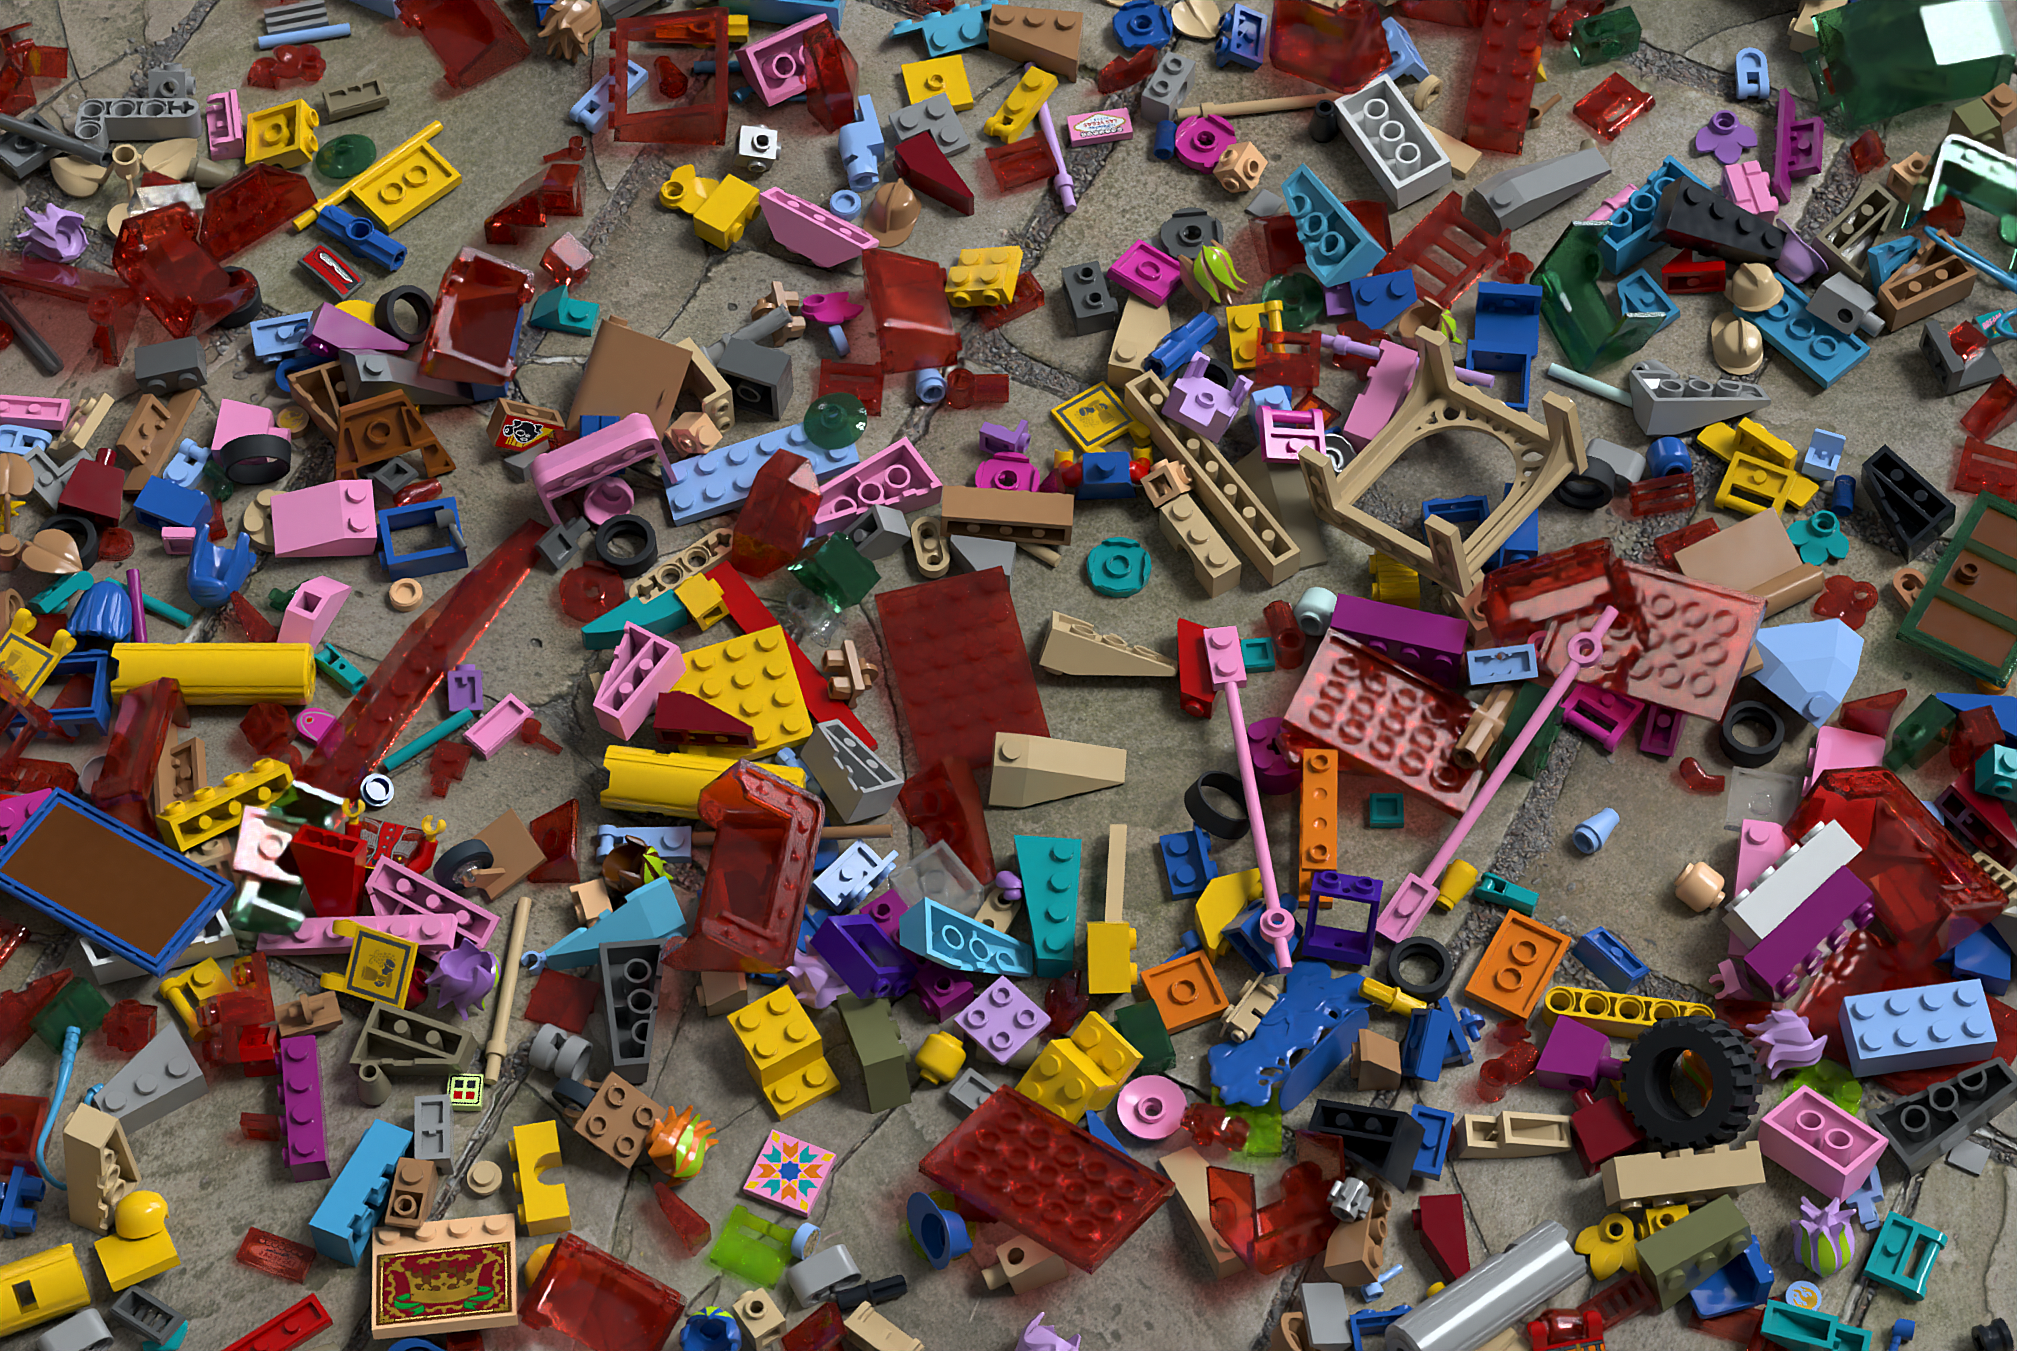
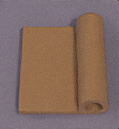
[565,314,693,461]
[1672,506,1825,627]

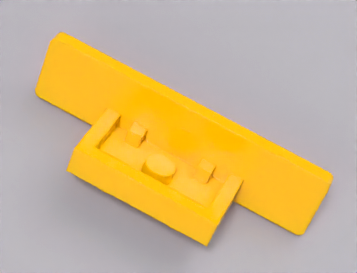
[1696,417,1819,510]

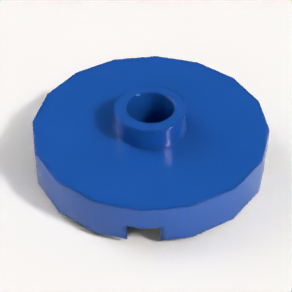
[1112,0,1173,54]

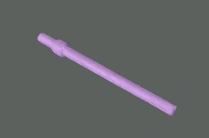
[1024,62,1077,213]
[1310,332,1495,388]

